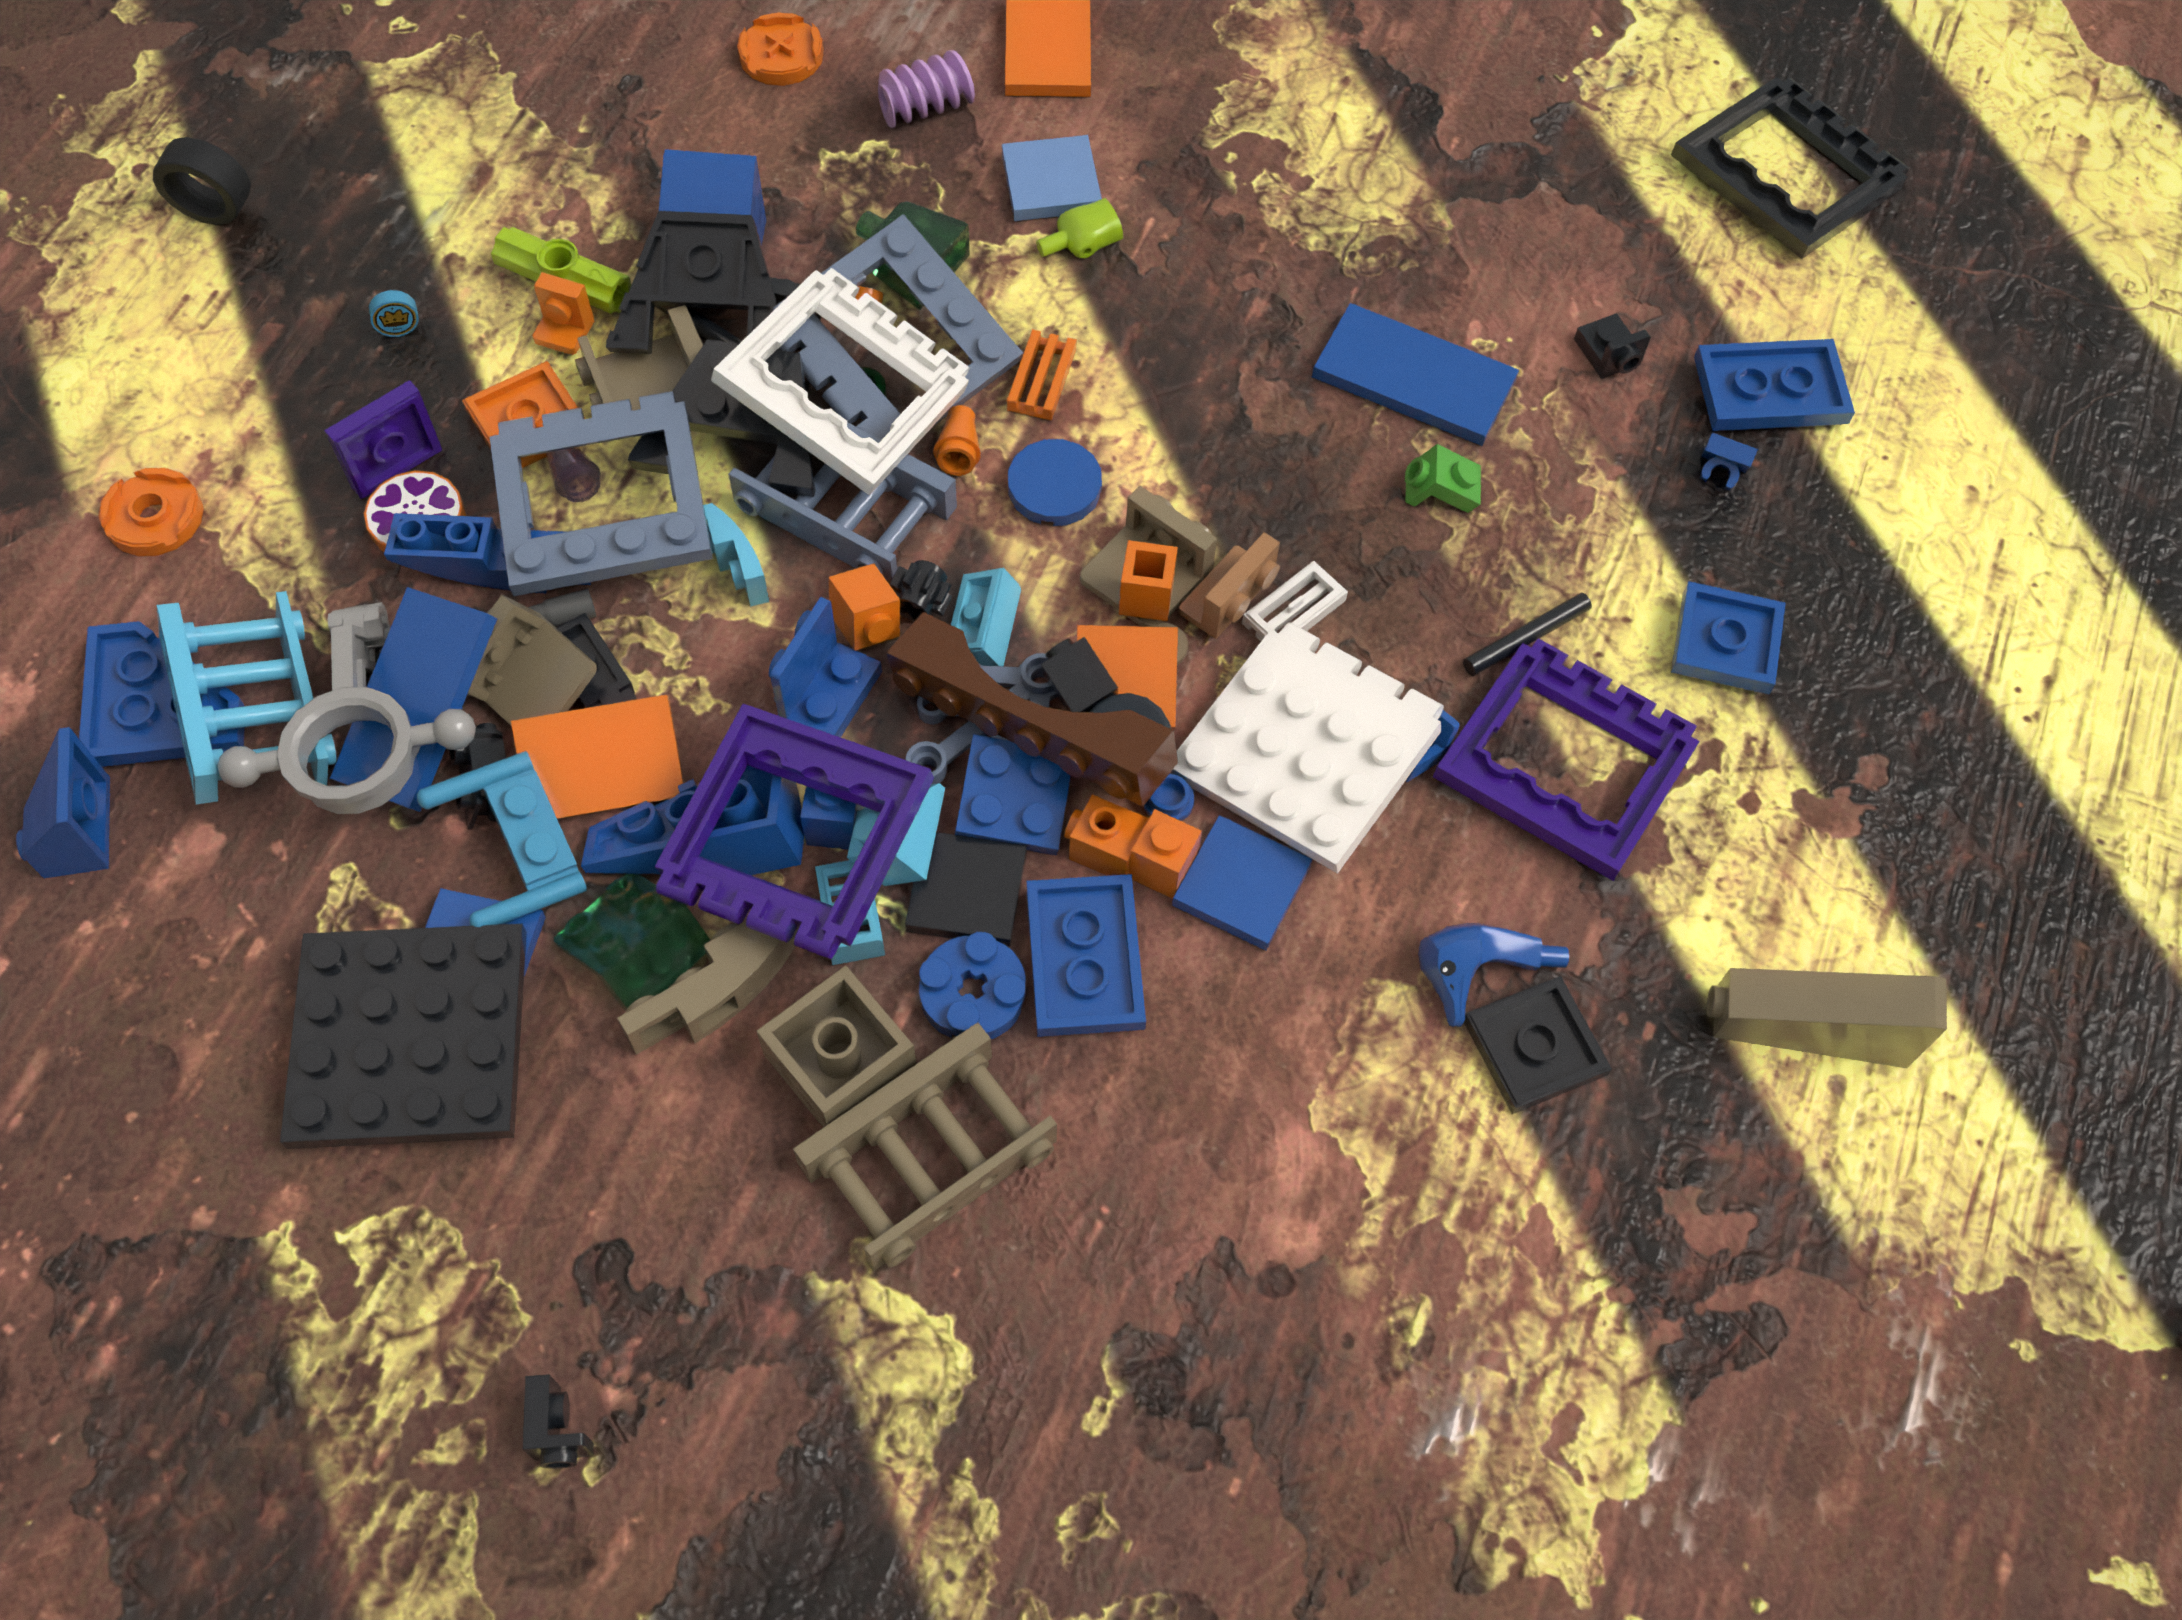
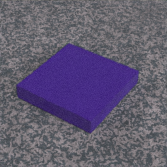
[324,380,443,499]

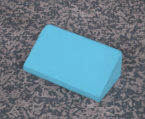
[951,568,1021,667]

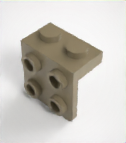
[1080,486,1217,627]
[468,595,597,726]

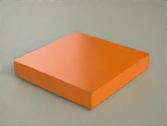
[462,361,585,468]
[1077,625,1178,730]

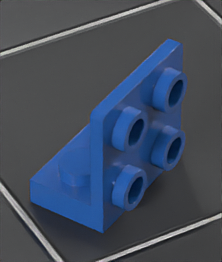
[768,597,882,737]

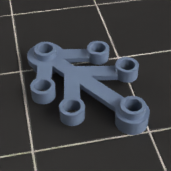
[906,653,1058,784]

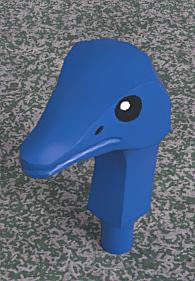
[1418,923,1569,1027]

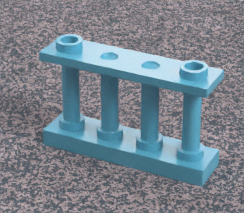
[157,591,336,805]

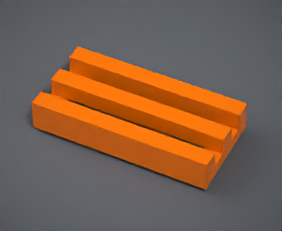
[1007,329,1077,421]

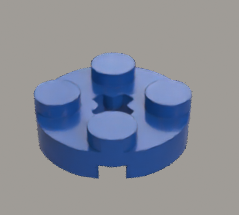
[919,932,1026,1039]

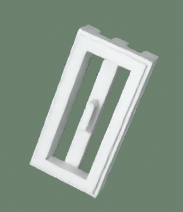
[1242,561,1348,641]

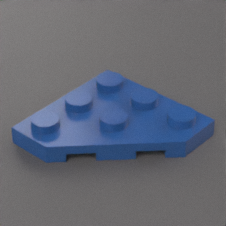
[79,621,245,767]

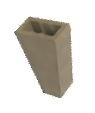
[1706,968,1947,1068]

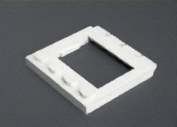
[711,268,970,495]

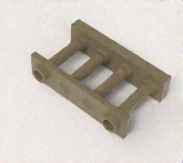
[793,1022,1057,1271]

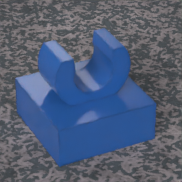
[1701,432,1758,490]

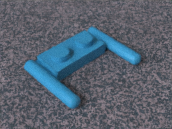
[417,751,587,927]

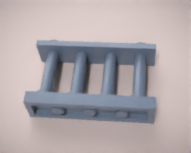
[728,407,957,584]

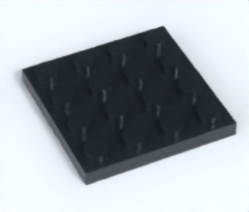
[280,923,527,1149]

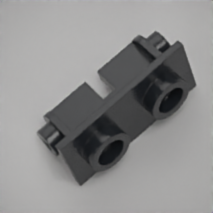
[449,714,506,830]

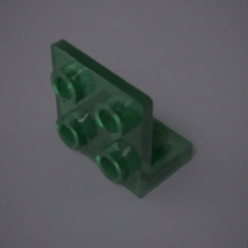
[553,873,711,1012]

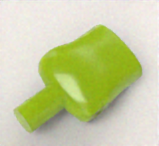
[1036,198,1123,258]

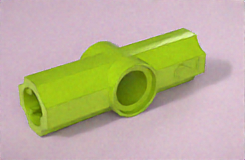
[491,227,631,314]

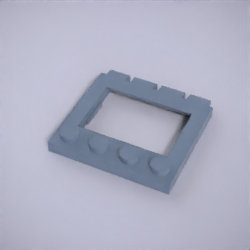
[773,214,1023,440]
[489,391,713,596]

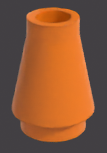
[933,405,981,476]

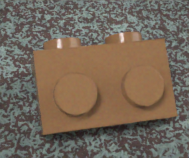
[1179,532,1280,639]

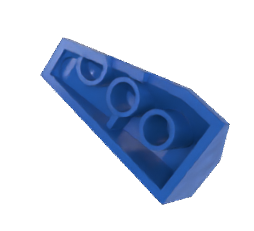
[581,765,804,875]

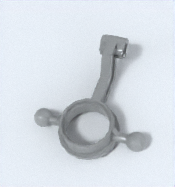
[217,602,476,814]

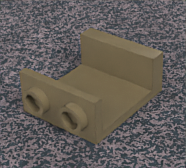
[575,305,703,410]

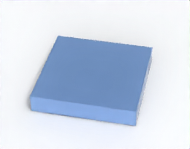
[1002,135,1102,221]

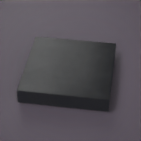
[905,832,1027,947]
[1464,976,1612,1114]

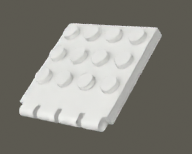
[1169,622,1444,874]

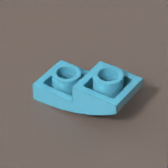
[704,503,769,607]

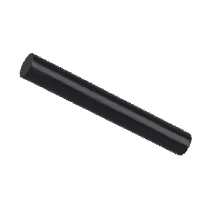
[1463,592,1592,676]

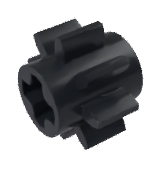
[889,560,952,621]

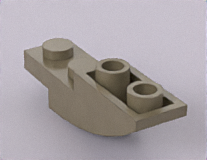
[617,891,799,1055]

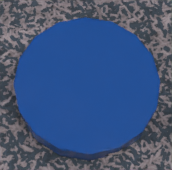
[1008,439,1102,526]

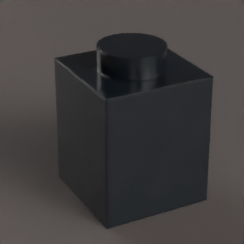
[1041,637,1118,712]

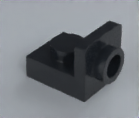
[1574,313,1651,379]
[523,1374,594,1469]

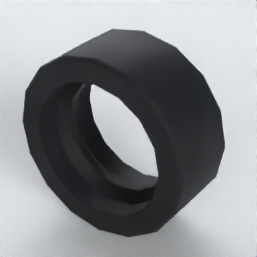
[152,137,251,225]

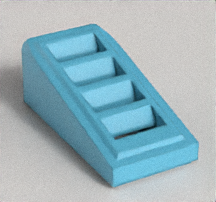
[815,860,885,965]

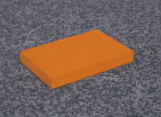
[1005,0,1091,97]
[511,695,684,819]

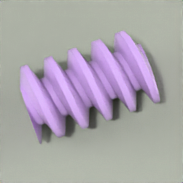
[878,50,975,128]

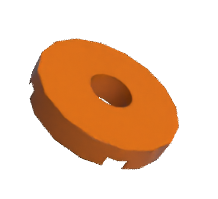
[98,467,204,557]

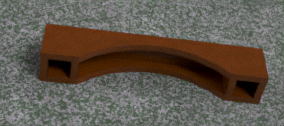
[886,612,1178,807]

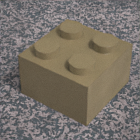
[756,965,916,1128]

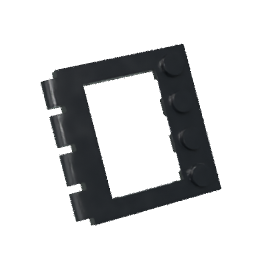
[1671,77,1909,259]

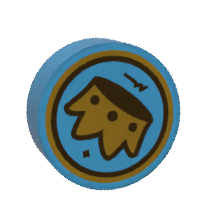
[369,290,419,337]

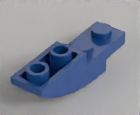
[384,513,591,594]

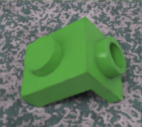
[1405,444,1481,513]

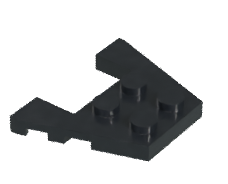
[606,211,781,354]
[628,339,816,497]

